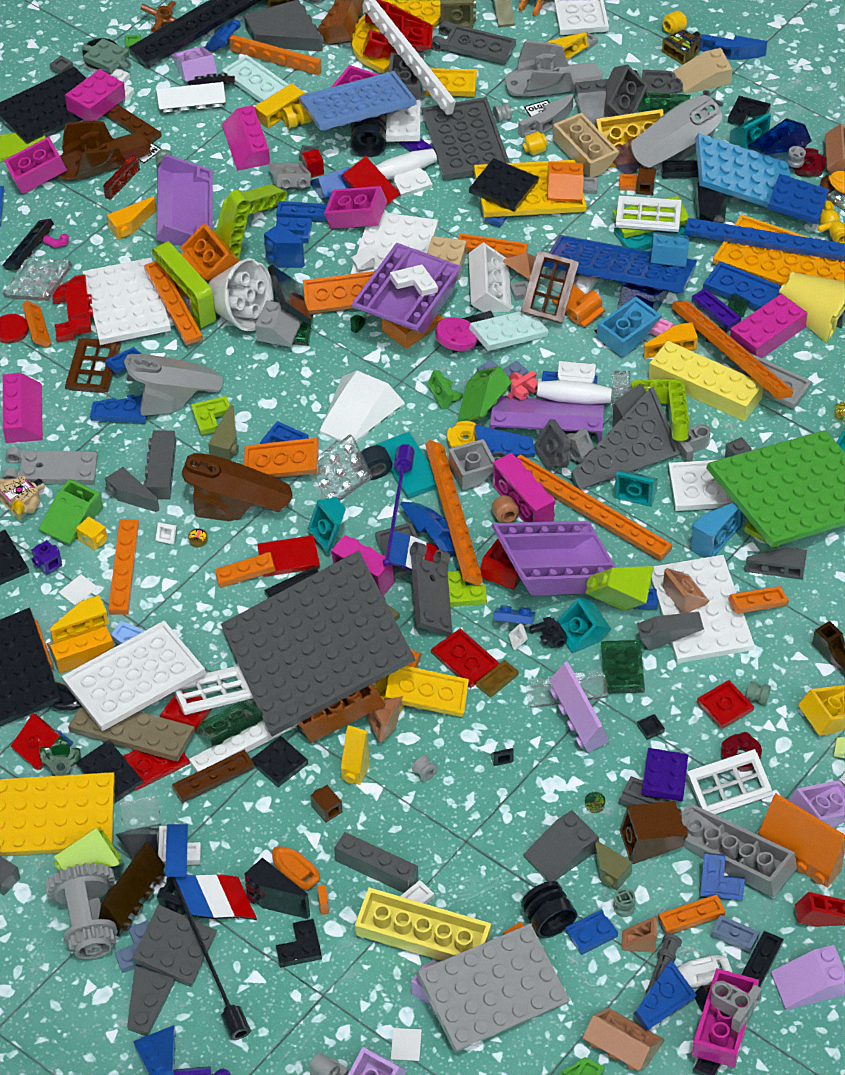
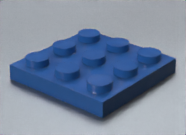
[767,174,829,224]

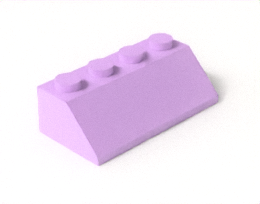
[550,661,609,753]

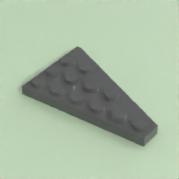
[571,387,681,490]

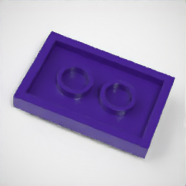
[642,748,689,802]

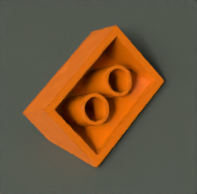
[180,223,240,280]

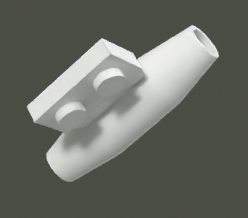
[376,149,437,198]
[537,361,612,405]

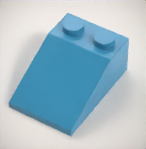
[650,231,689,267]
[597,297,662,357]
[690,502,743,558]

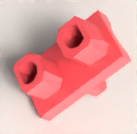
[507,371,538,401]

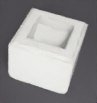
[352,246,375,271]

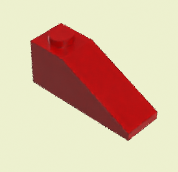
[795,892,845,927]

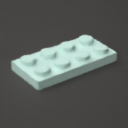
[222,55,289,102]
[469,311,549,351]

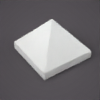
[155,522,177,545]
[508,623,528,650]

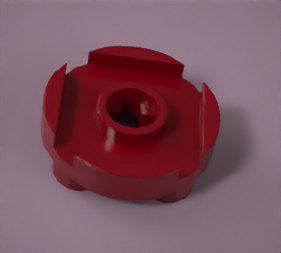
[792,148,826,177]
[721,732,762,772]

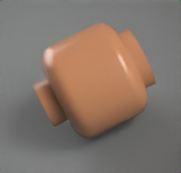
[491,495,519,523]

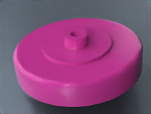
[435,317,478,351]

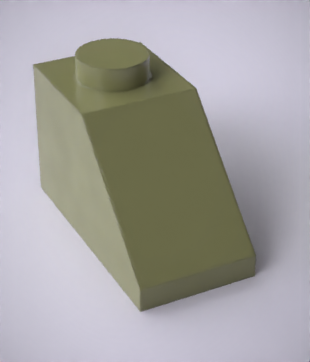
[595,841,632,890]

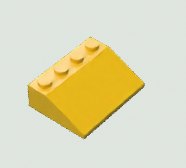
[594,109,664,168]

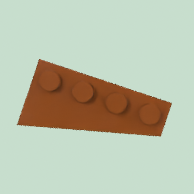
[318,0,364,44]
[297,684,385,743]

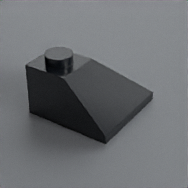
[695,182,727,223]

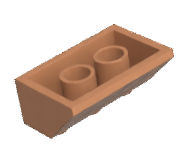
[825,123,845,174]
[583,1007,665,1071]

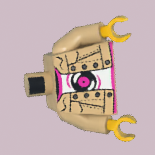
[0,476,45,520]

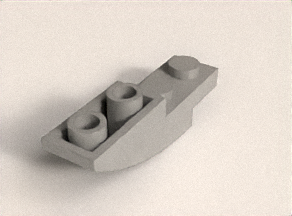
[518,94,574,138]

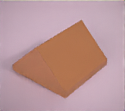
[663,568,709,613]

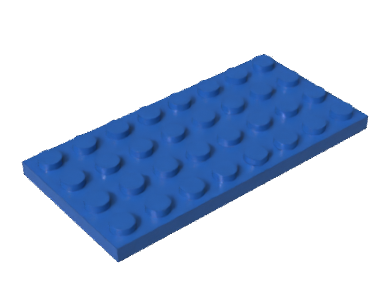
[544,235,697,294]

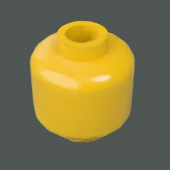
[662,10,687,34]
[522,131,549,156]

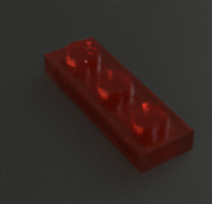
[103,155,140,200]

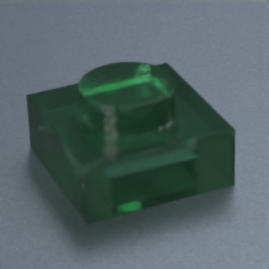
[727,293,750,317]

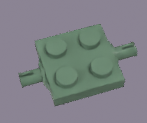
[82,38,131,73]

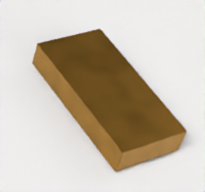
[476,660,519,698]

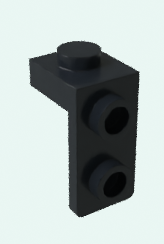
[157,877,185,915]

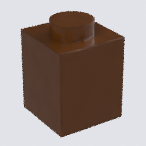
[636,167,656,196]
[310,785,343,823]

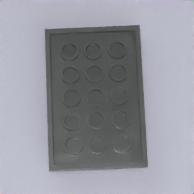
[421,97,510,180]

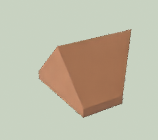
[503,253,536,279]
[367,696,403,742]
[622,916,657,953]

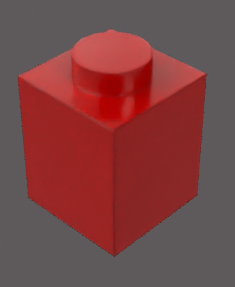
[302,149,324,178]

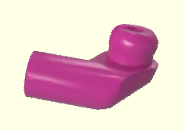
[43,234,69,248]

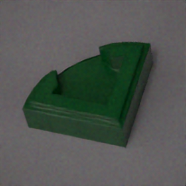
[350,315,366,333]

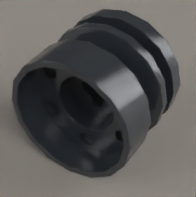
[351,115,386,157]
[521,881,577,938]

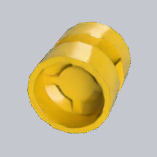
[281,103,311,129]

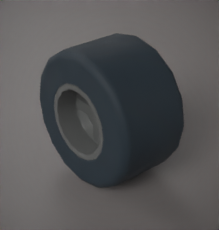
[356,445,393,480]

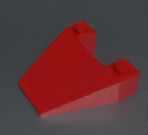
[363,0,433,59]

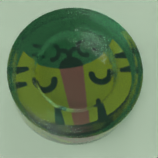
[585,792,606,813]

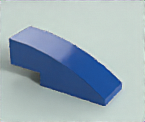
[165,824,188,877]

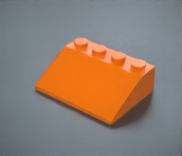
[758,793,845,888]

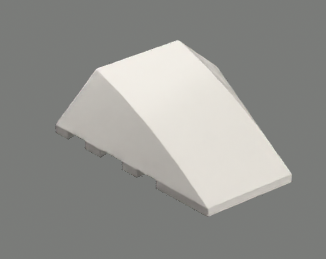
[320,371,405,447]

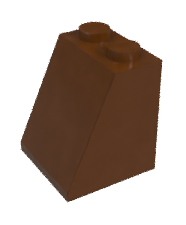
[620,801,688,864]

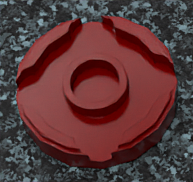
[0,314,29,344]

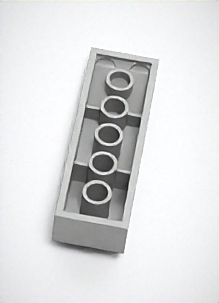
[682,803,797,897]

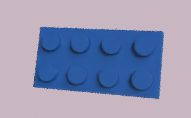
[703,262,781,310]

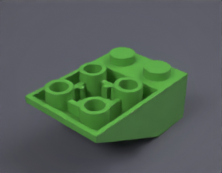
[457,365,512,422]
[39,479,103,546]

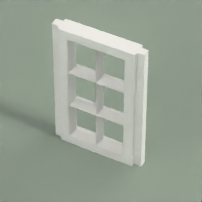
[616,196,682,232]
[174,666,253,715]
[686,749,773,815]

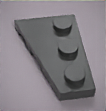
[127,966,175,1036]

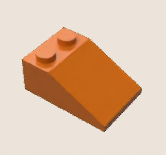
[381,314,445,349]

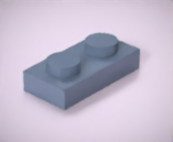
[711,915,760,953]

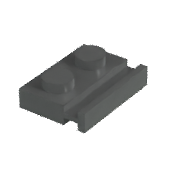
[619,776,666,806]

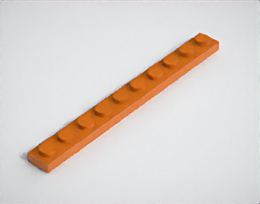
[672,300,794,399]
[425,439,483,586]
[517,454,672,561]

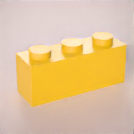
[254,83,305,129]

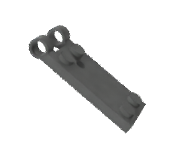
[432,21,516,65]
[410,542,452,637]

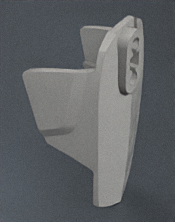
[505,40,603,96]
[631,95,722,169]
[124,354,223,416]

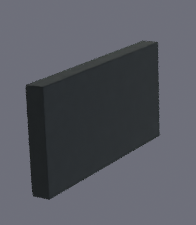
[268,264,311,324]

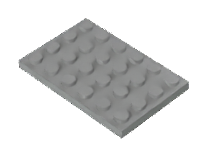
[416,924,570,1053]

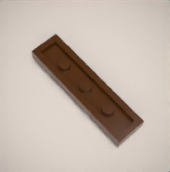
[103,104,162,145]
[172,749,255,803]

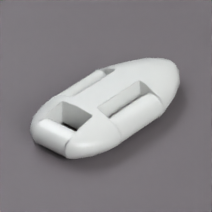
[678,955,733,988]

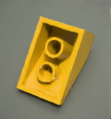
[798,685,845,736]

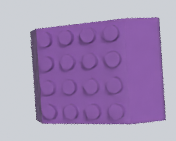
[351,242,461,334]
[491,521,616,596]

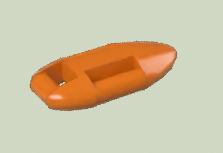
[272,846,320,890]

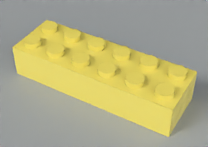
[649,341,764,422]
[355,888,492,961]

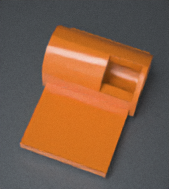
[552,284,605,328]

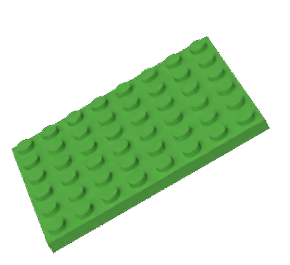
[706,430,845,548]

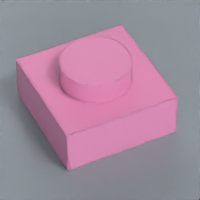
[649,318,674,336]

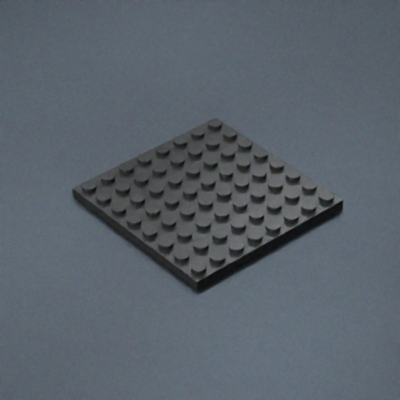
[221,551,416,737]

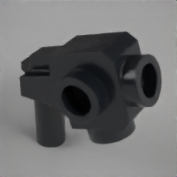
[529,617,568,648]

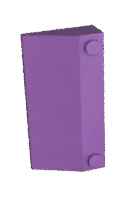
[156,154,213,245]
[490,396,605,443]

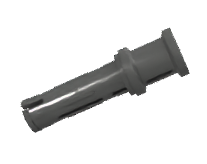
[646,934,682,994]

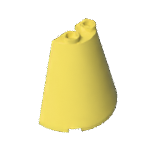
[779,272,845,343]

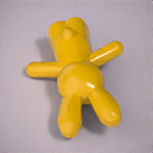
[817,201,845,243]

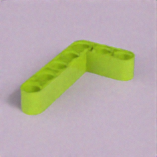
[216,184,287,235]
[220,190,250,259]
[152,241,216,329]
[631,379,689,441]

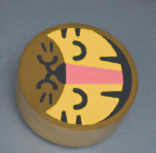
[188,528,208,547]

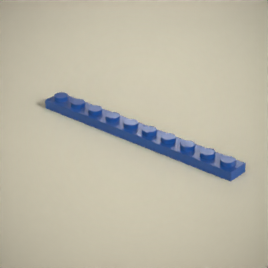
[685,218,845,261]

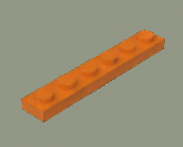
[229,35,322,76]
[144,261,203,346]
[108,519,139,615]

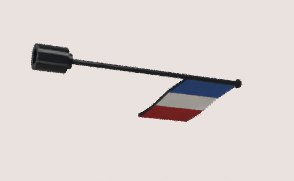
[171,874,257,1040]

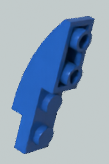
[700,34,768,60]
[400,502,457,556]

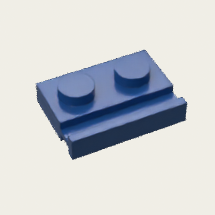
[493,605,536,624]
[565,909,618,955]

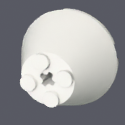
[208,259,274,331]

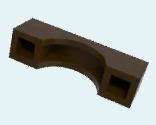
[812,621,845,676]

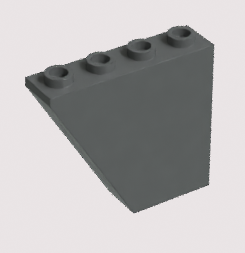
[244,0,324,52]

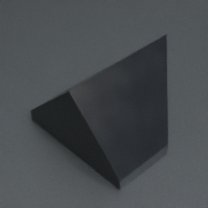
[115,828,159,859]

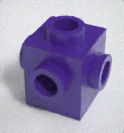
[31,540,63,575]

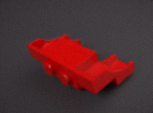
[51,274,93,342]

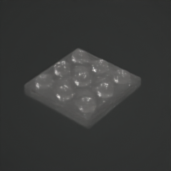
[2,258,73,301]
[310,434,373,501]

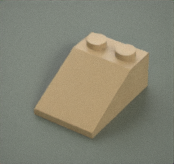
[673,48,732,94]

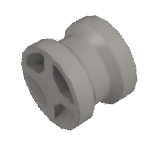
[493,103,512,122]
[787,146,806,168]
[412,756,438,782]

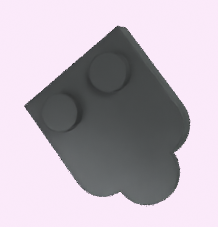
[642,69,683,98]
[534,419,570,469]

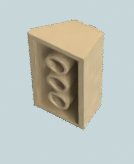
[553,112,619,178]

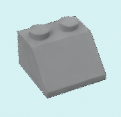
[255,300,302,347]
[448,439,495,490]

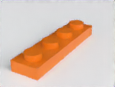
[458,233,528,258]

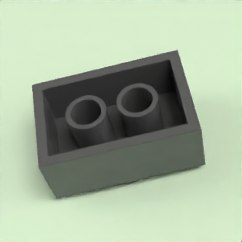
[388,52,424,100]

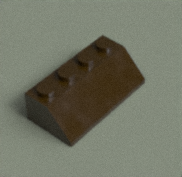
[98,842,165,937]

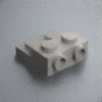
[268,163,311,189]

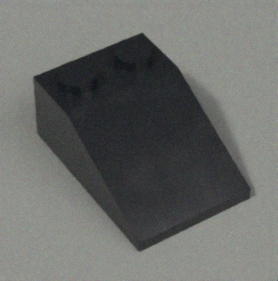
[244,857,310,919]

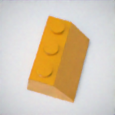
[47,624,114,674]

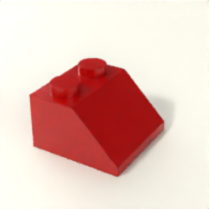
[480,539,521,590]

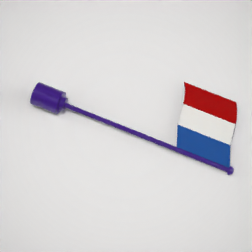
[383,444,438,571]

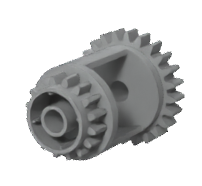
[45,862,117,959]

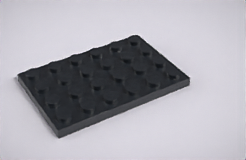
[0,67,87,144]
[0,607,62,726]

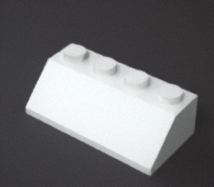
[157,82,226,113]
[469,242,511,312]

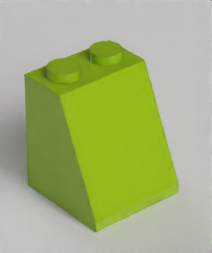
[586,566,654,611]
[54,827,124,870]

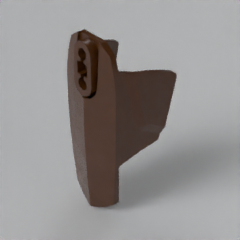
[57,120,150,181]
[182,453,293,521]

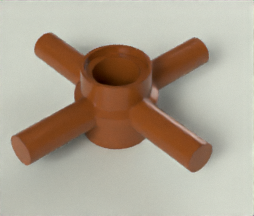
[140,0,176,33]

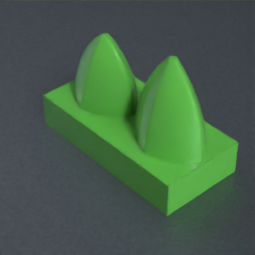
[427,370,463,409]

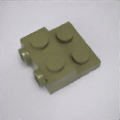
[440,0,476,29]

